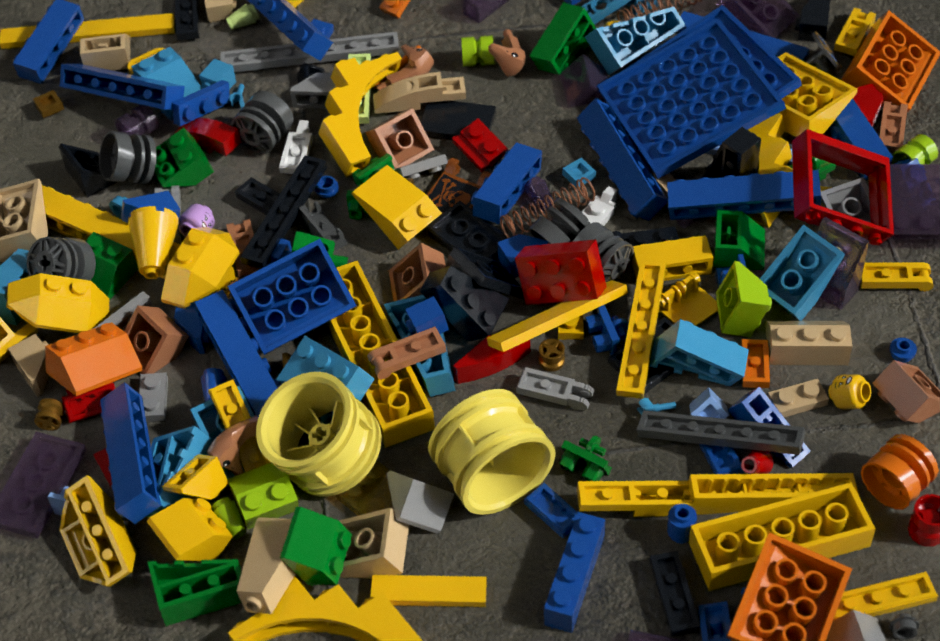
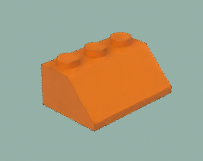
[45,322,142,396]

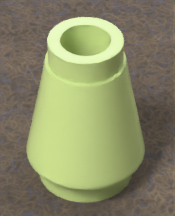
[226,4,260,30]

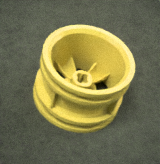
[256,372,382,497]
[428,389,555,515]

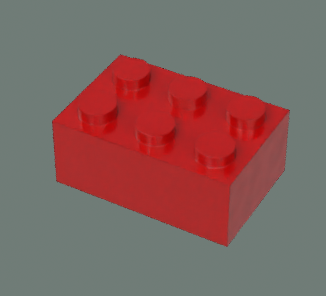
[515,239,607,305]

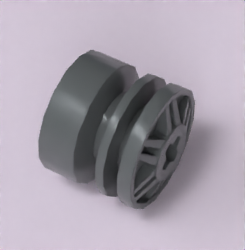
[231,91,294,154]
[99,131,156,185]
[529,197,591,244]
[573,222,634,282]
[26,237,96,281]

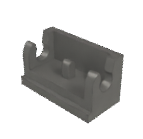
[299,201,347,251]

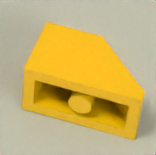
[162,454,229,500]

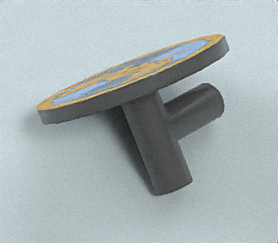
[805,31,842,74]

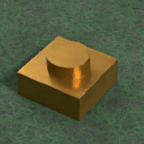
[33,90,64,118]

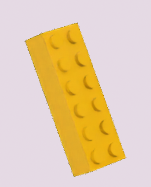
[689,482,875,591]

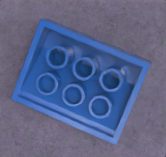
[228,239,357,355]

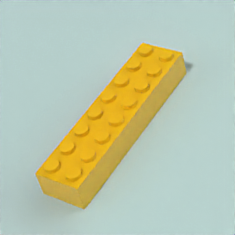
[326,261,435,448]

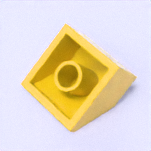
[147,497,233,561]

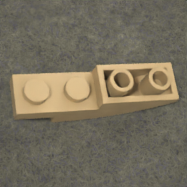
[373,72,466,114]

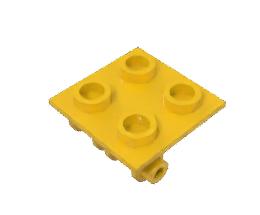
[659,273,718,326]

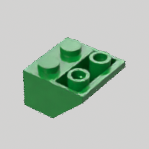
[155,127,214,188]
[713,210,765,270]

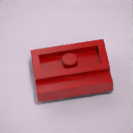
[452,118,508,172]

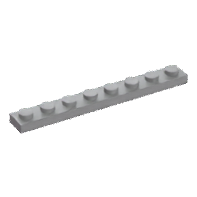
[220,32,400,72]

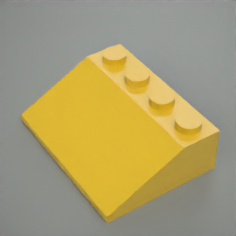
[778,52,857,142]

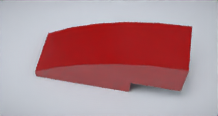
[175,118,241,156]
[453,335,531,384]

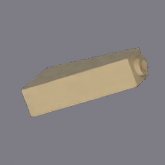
[237,517,296,614]

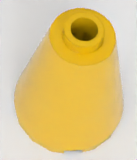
[128,206,179,279]

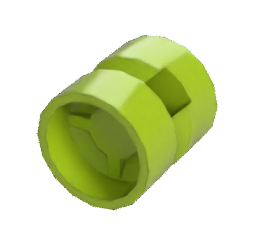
[461,36,494,67]
[892,134,938,169]

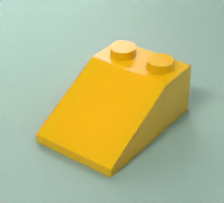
[351,165,442,250]

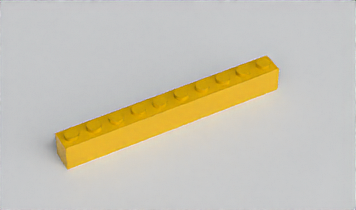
[42,185,236,297]

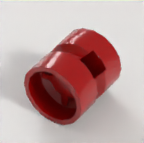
[908,494,940,547]

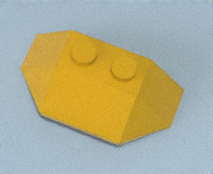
[161,227,240,309]
[6,273,109,333]
[60,475,136,587]

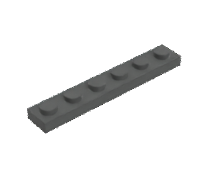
[636,410,805,455]

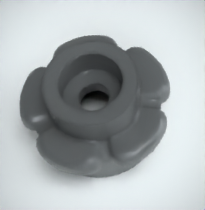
[889,613,919,640]

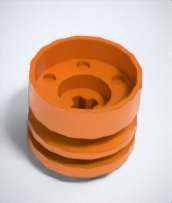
[861,434,939,510]

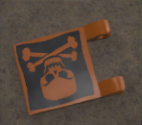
[427,158,492,216]

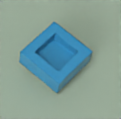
[562,158,596,188]

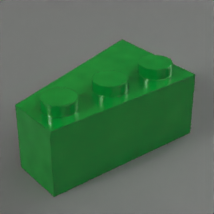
[530,3,596,75]
[147,559,242,626]

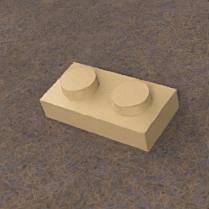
[768,379,829,417]

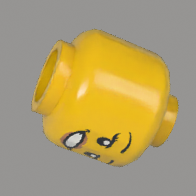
[828,374,871,409]

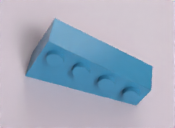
[585,7,686,75]

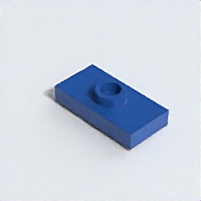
[699,444,744,474]
[524,483,578,538]

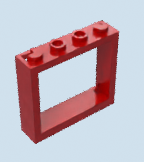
[792,129,894,246]

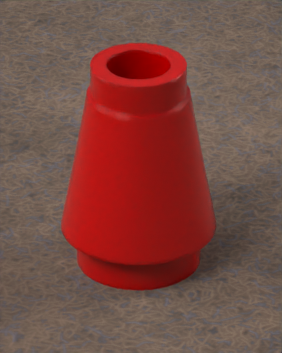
[741,450,773,474]

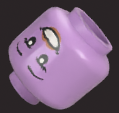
[179,204,215,237]

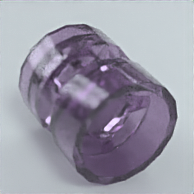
[115,104,159,136]

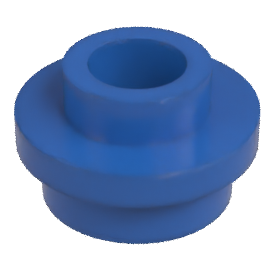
[315,176,339,198]
[890,338,917,363]

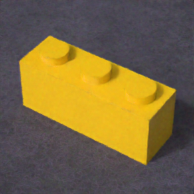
[631,235,713,281]

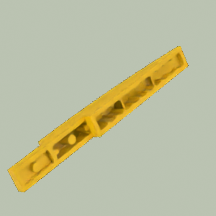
[577,473,859,517]

